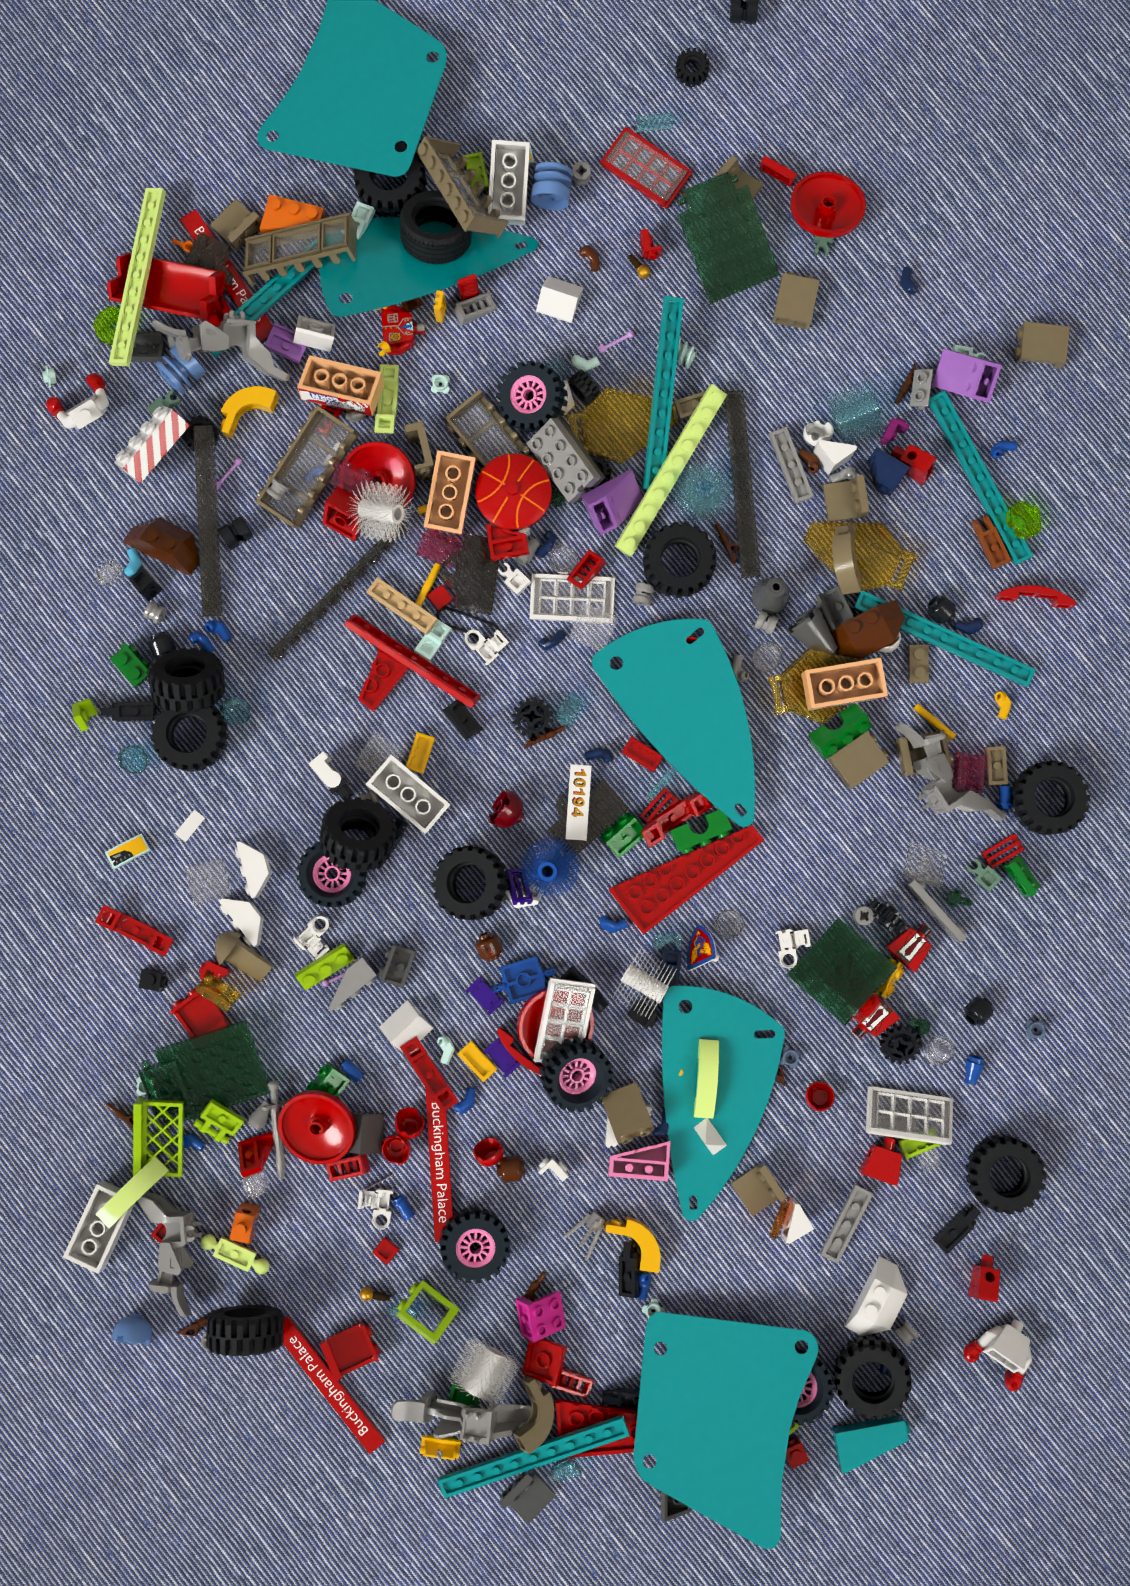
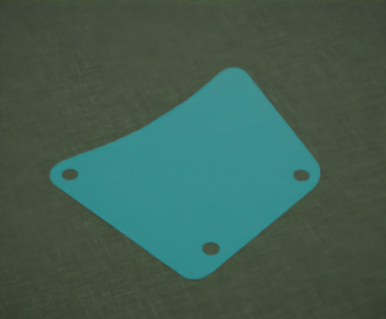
[257,0,447,177]
[633,1312,819,1549]

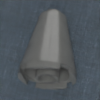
[751,577,789,615]
[787,606,838,660]

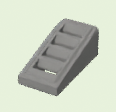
[454,292,497,326]

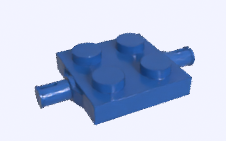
[491,956,556,1004]

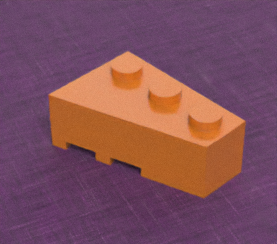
[259,194,327,234]

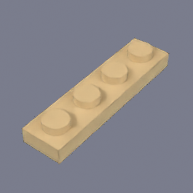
[366,577,438,635]

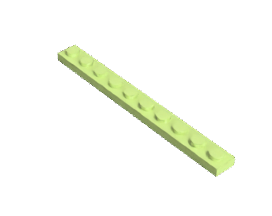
[109,188,166,366]
[614,384,727,557]

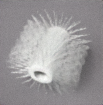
[346,481,415,542]
[612,949,677,1019]
[449,1338,519,1406]

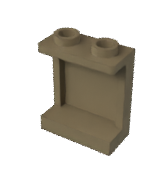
[772,272,820,330]
[1014,321,1070,369]
[404,421,434,480]
[895,730,953,777]
[827,731,889,790]
[601,1082,655,1144]

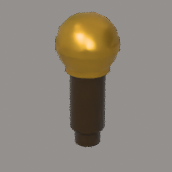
[628,254,650,279]
[360,1287,390,1301]

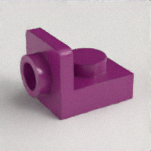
[880,417,910,445]

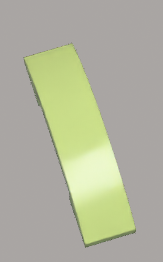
[374,364,399,433]
[693,1039,719,1118]
[96,1156,169,1228]

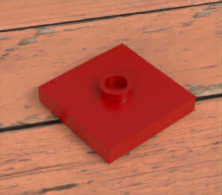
[522,1338,567,1387]

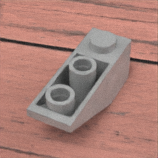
[328,955,377,1012]

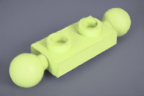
[201,1234,270,1275]

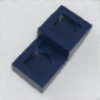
[659,949,682,987]

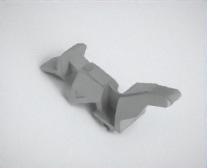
[151,310,290,382]
[895,723,1006,821]
[137,1190,204,1318]
[391,1390,532,1445]

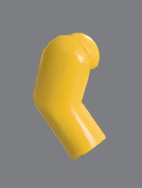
[994,691,1012,720]

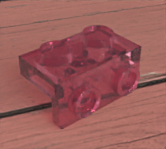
[330,460,375,499]
[416,529,462,569]
[952,752,986,793]

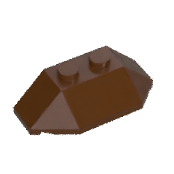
[123,517,200,577]
[831,600,905,660]

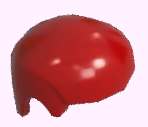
[805,1082,835,1111]
[395,1107,424,1139]
[382,1134,411,1166]
[473,1137,504,1167]

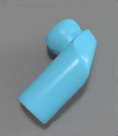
[124,548,142,577]

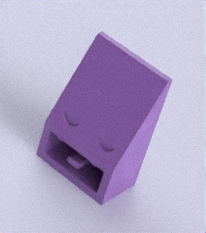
[932,348,1002,403]
[581,469,643,536]

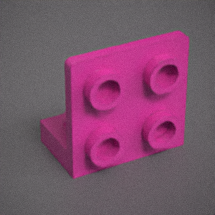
[515,1291,566,1342]

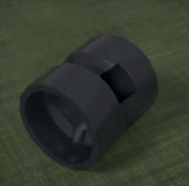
[730,0,758,25]
[218,516,254,550]

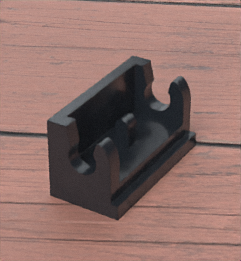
[442,700,483,742]

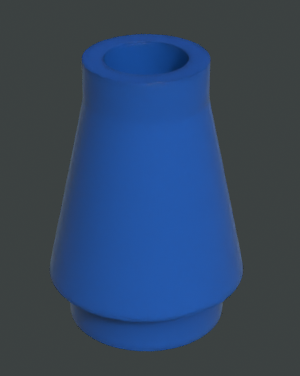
[965,1055,985,1085]

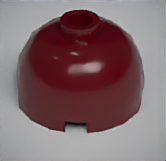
[488,789,524,828]

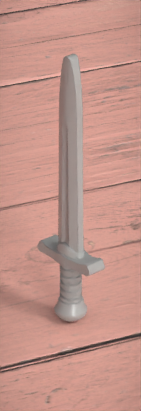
[262,1080,287,1179]

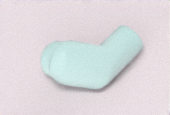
[571,355,600,372]
[437,1036,455,1065]

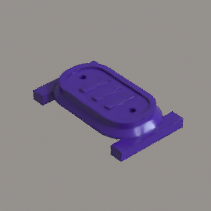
[465,976,504,1016]
[483,1038,521,1078]

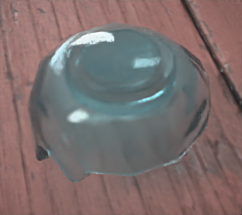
[220,697,250,725]
[118,745,150,774]
[550,1458,582,1482]

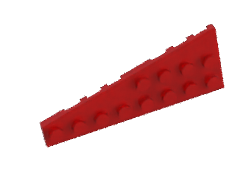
[609,825,764,935]
[555,1399,638,1458]

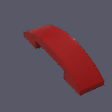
[995,585,1076,609]
[640,792,712,848]
[95,905,174,957]
[497,1027,545,1075]
[400,1036,459,1113]

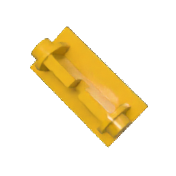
[872,958,904,999]
[420,1435,461,1460]

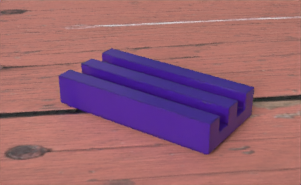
[505,869,533,905]

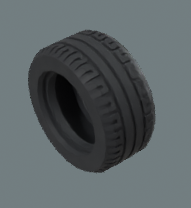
[400,190,472,264]

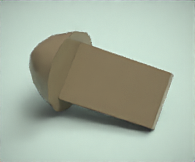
[215,931,273,982]

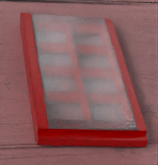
[600,127,692,209]

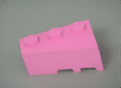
[608,1141,670,1181]

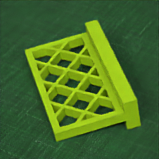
[133,1097,184,1177]

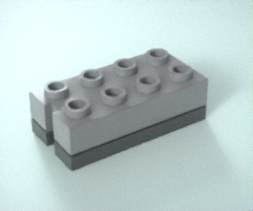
[526,418,605,503]

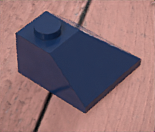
[868,447,909,496]

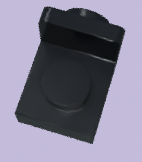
[129,567,163,601]
[139,969,168,992]
[627,999,658,1029]

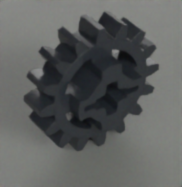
[512,697,554,739]
[869,899,907,934]
[879,1023,923,1065]

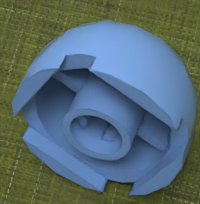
[111,1313,152,1346]

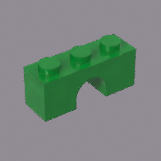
[808,703,872,759]
[669,810,732,854]

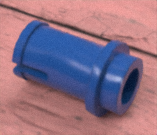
[997,786,1013,811]
[340,1058,364,1083]
[393,1194,415,1221]

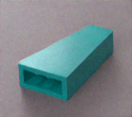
[832,1415,910,1474]

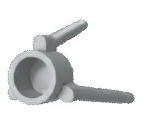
[564,1211,606,1261]

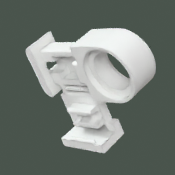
[465,630,509,666]
[293,914,330,960]
[775,929,811,968]
[358,1188,394,1230]

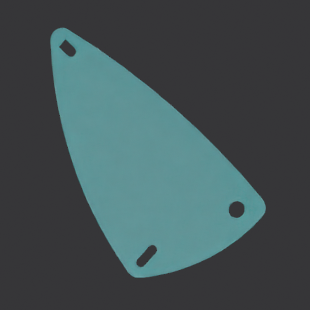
[319,217,538,317]
[592,619,755,827]
[662,986,785,1221]

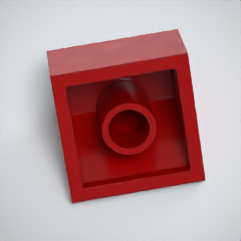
[322,486,365,542]

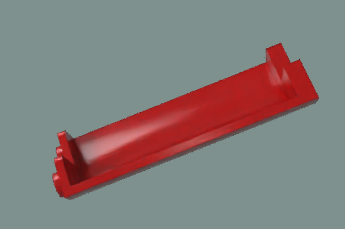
[107,252,225,321]

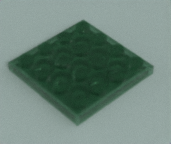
[787,918,897,1026]

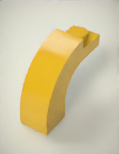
[221,386,280,439]
[605,1216,661,1273]

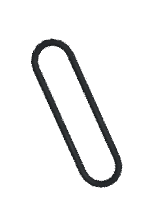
[436,607,500,640]

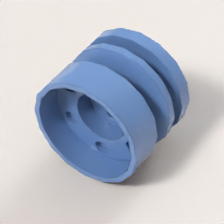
[530,162,573,211]
[155,345,206,394]

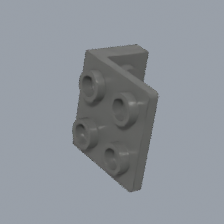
[500,1469,555,1524]

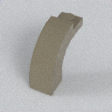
[832,523,862,595]
[513,1376,554,1454]

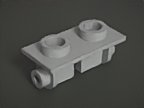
[910,369,933,410]

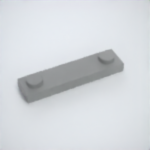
[768,427,814,504]
[905,879,967,943]
[819,1184,873,1264]

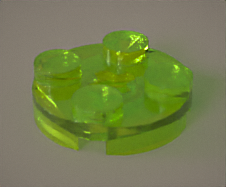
[93,306,120,346]
[1006,501,1041,540]

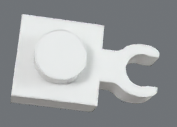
[498,563,531,596]

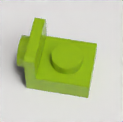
[72,698,98,732]

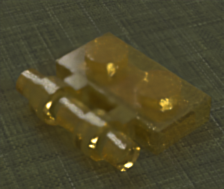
[195,973,242,1012]

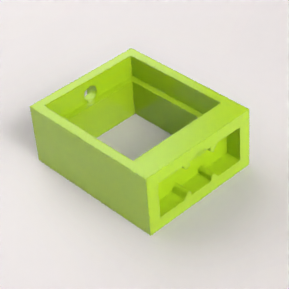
[396,1280,460,1344]

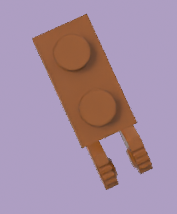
[971,515,1011,570]

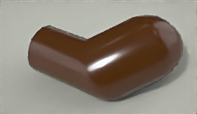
[579,245,600,272]
[798,448,820,474]

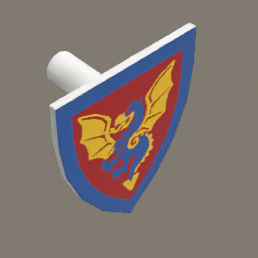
[687,924,719,971]

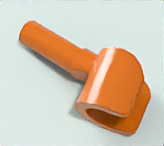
[172,239,198,256]

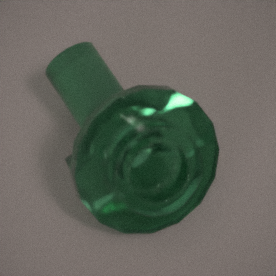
[550,488,565,507]
[946,888,972,907]
[908,1018,931,1036]

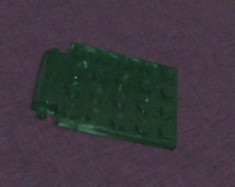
[677,172,780,304]
[138,1020,270,1123]

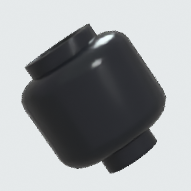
[927,595,956,624]
[148,631,176,658]
[964,997,993,1026]

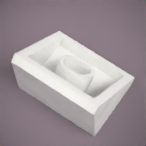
[536,276,584,323]
[293,315,335,352]
[813,440,857,475]
[379,1000,434,1053]
[781,1197,814,1244]

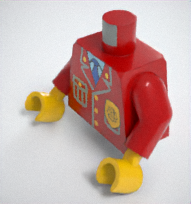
[375,305,425,356]

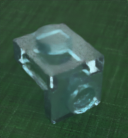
[555,692,586,727]
[651,931,682,951]

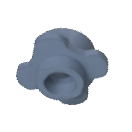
[1025,1020,1045,1039]
[779,1046,801,1068]

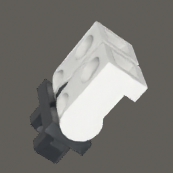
[309,751,354,801]

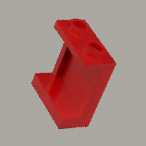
[169,987,231,1049]
[319,1321,381,1382]

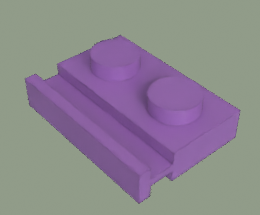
[264,323,307,364]

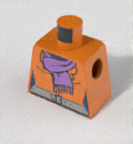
[230,1202,261,1244]

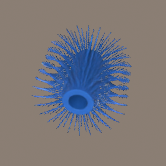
[519,835,582,900]

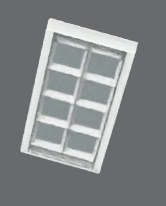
[529,574,615,623]
[533,977,595,1063]
[866,1086,953,1145]

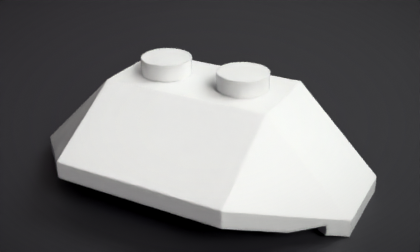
[844,1256,908,1336]

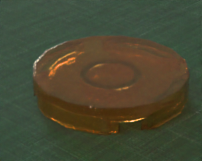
[769,1200,790,1240]

